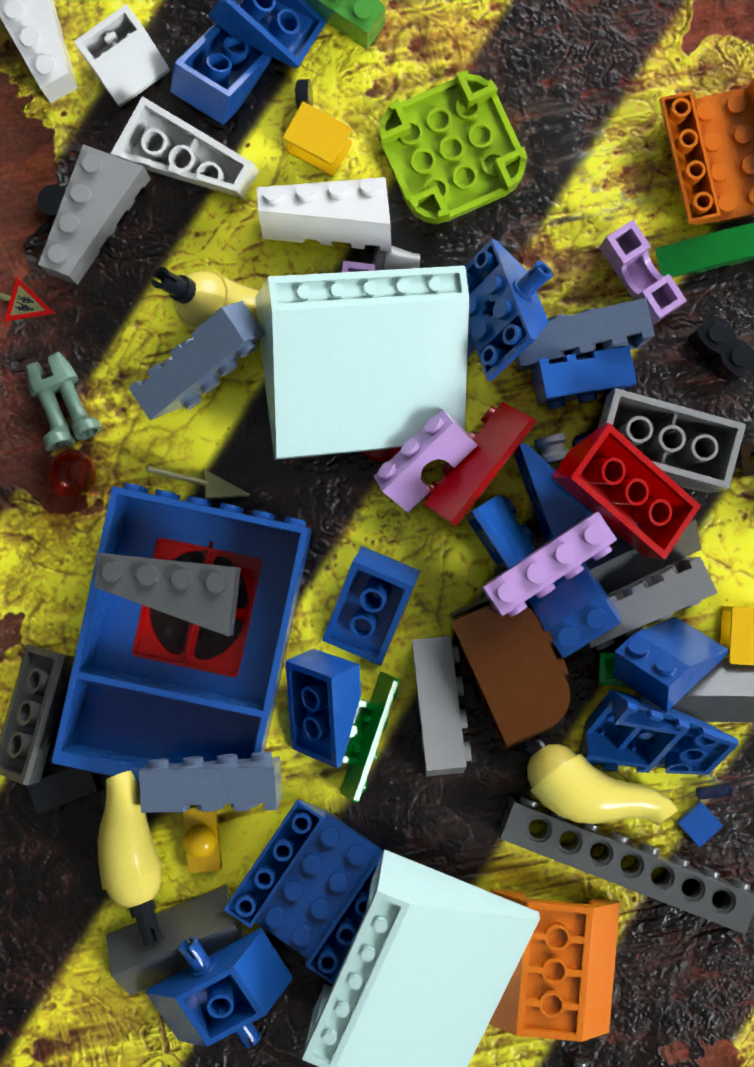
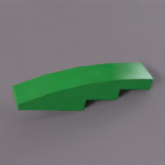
[655,223,754,279]

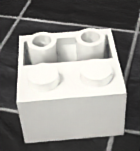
[74,4,170,107]

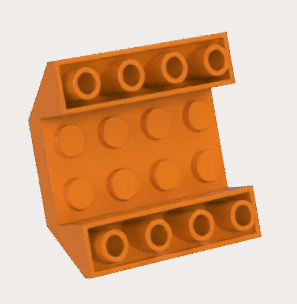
[659,78,754,226]
[489,889,620,1042]

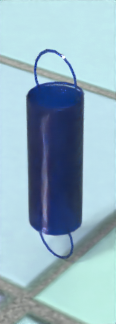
[687,783,741,800]

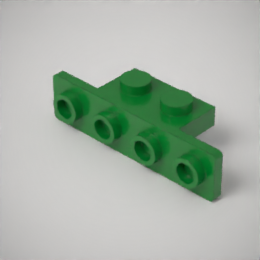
[340,672,399,803]

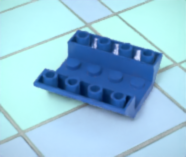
[223,799,383,984]

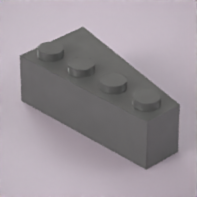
[94,553,241,637]

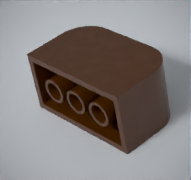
[451,604,570,750]

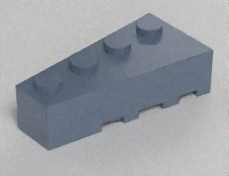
[515,297,655,372]
[128,301,265,420]
[139,752,282,813]

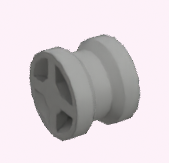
[534,433,569,464]

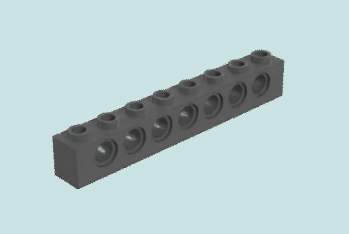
[497,795,754,935]

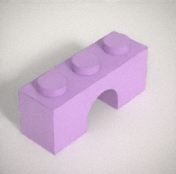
[599,220,687,325]
[374,409,478,513]

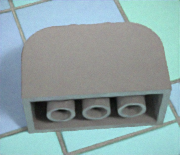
[598,388,746,493]

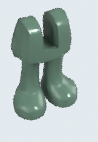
[26,352,102,451]

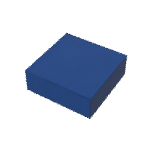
[676,800,723,847]

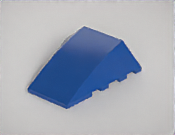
[578,689,739,775]

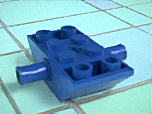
[465,238,553,381]
[146,928,293,1048]

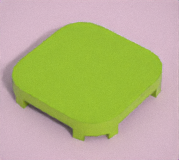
[379,70,527,224]

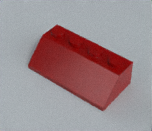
[422,402,537,529]
[551,423,701,560]

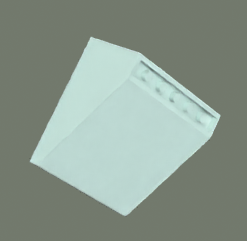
[255,266,469,460]
[302,849,540,1067]

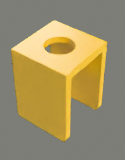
[283,101,352,177]
[719,606,754,666]

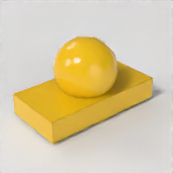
[183,806,222,873]

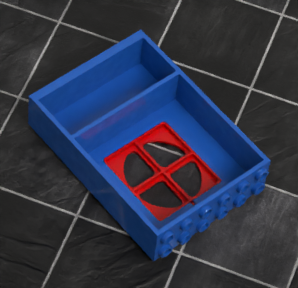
[52,482,312,782]

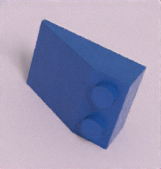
[208,0,327,69]
[170,23,273,125]
[513,443,592,541]
[465,494,535,569]
[322,546,421,666]
[528,562,621,658]
[614,617,729,712]
[285,649,361,768]

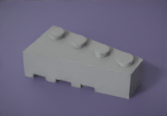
[586,557,718,650]
[412,636,472,777]

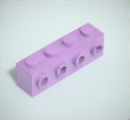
[480,511,617,618]

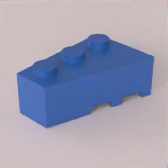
[530,346,637,410]

